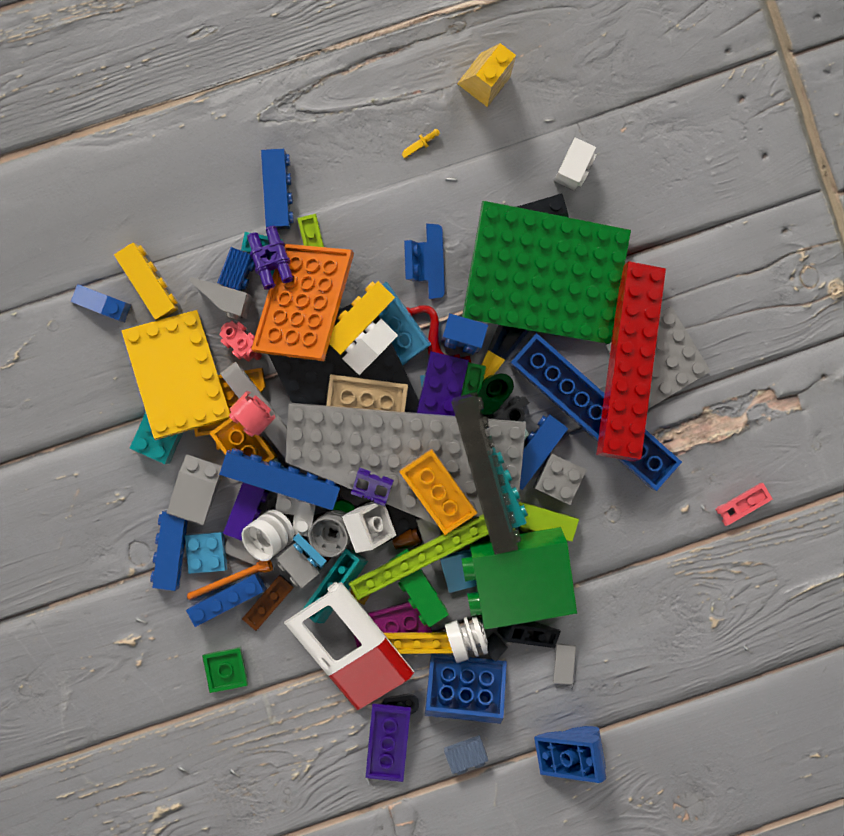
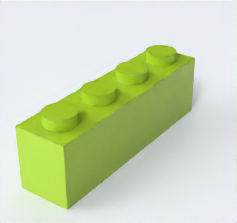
[518,501,579,542]

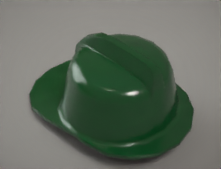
[475,373,514,414]

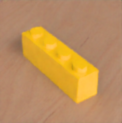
[114,242,178,320]
[329,281,395,355]

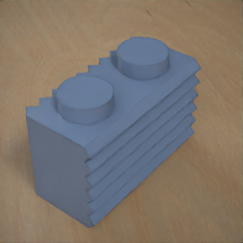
[444,735,488,775]

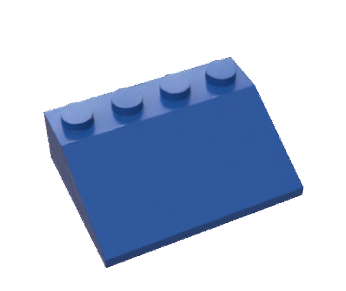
[425,653,507,724]

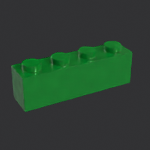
[388,549,450,627]

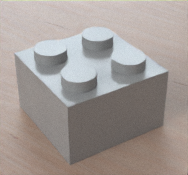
[533,453,587,505]
[276,542,323,588]

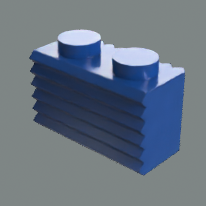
[217,247,255,292]

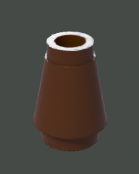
[392,528,422,550]

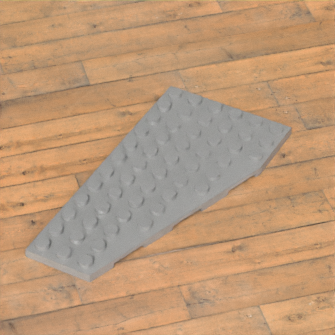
[285,403,526,537]

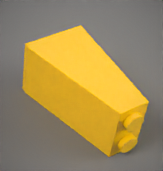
[457,43,516,107]

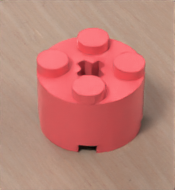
[229,391,276,437]

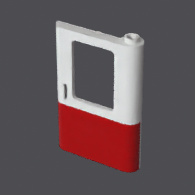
[284,582,414,710]

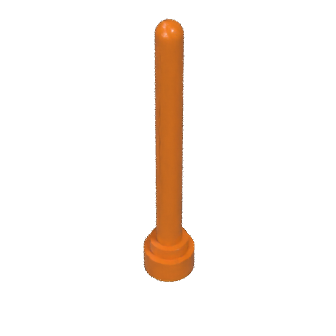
[187,560,273,600]

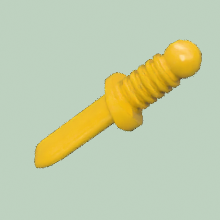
[402,129,440,159]

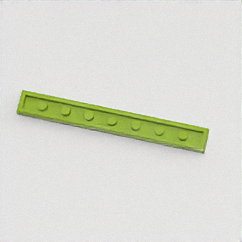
[349,512,496,600]

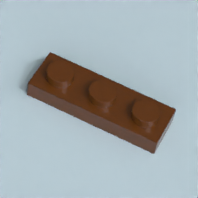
[242,575,294,631]

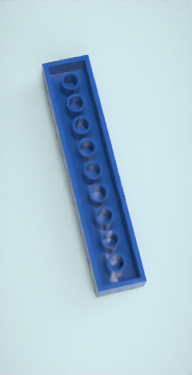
[509,333,682,491]

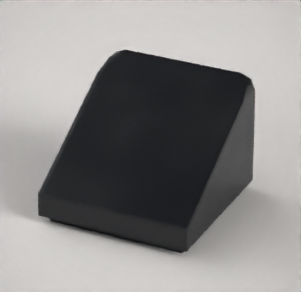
[487,632,508,661]

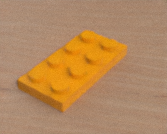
[399,449,477,535]

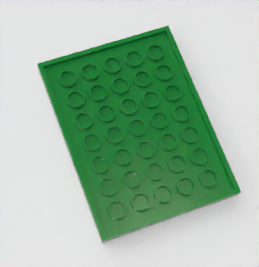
[462,201,631,344]

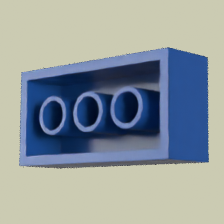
[441,313,488,355]

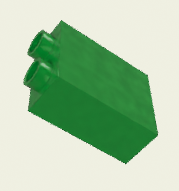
[461,527,577,630]

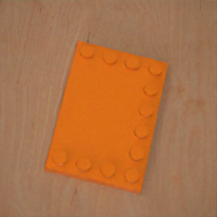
[251,244,354,361]

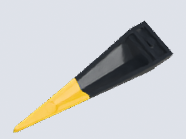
[481,325,529,381]

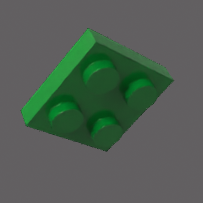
[202,647,248,693]

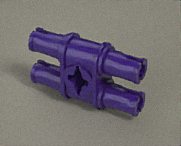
[247,226,293,290]

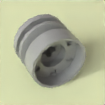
[309,510,352,557]

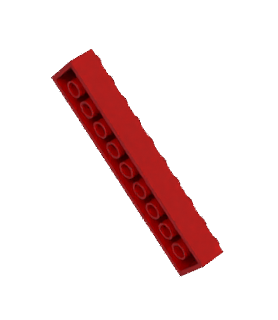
[596,261,666,461]

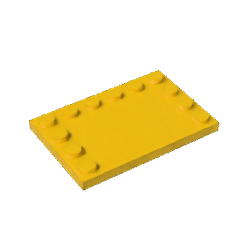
[121,310,230,440]

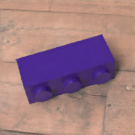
[223,482,269,541]

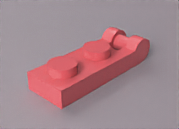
[715,482,773,526]

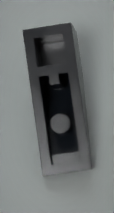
[497,621,561,648]

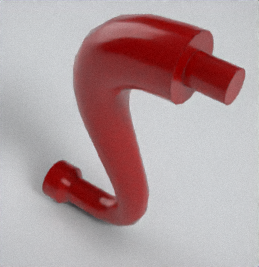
[406,305,471,363]

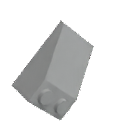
[189,277,253,321]
[167,454,223,526]

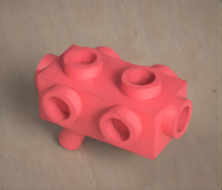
[219,320,262,362]

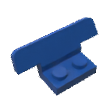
[404,223,445,299]

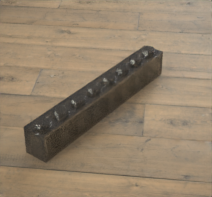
[451,392,521,555]

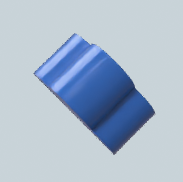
[534,726,606,783]

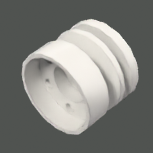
[242,510,294,561]
[445,616,488,663]

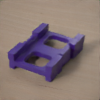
[351,468,394,506]

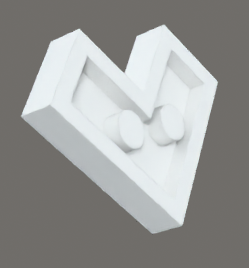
[275,493,315,537]

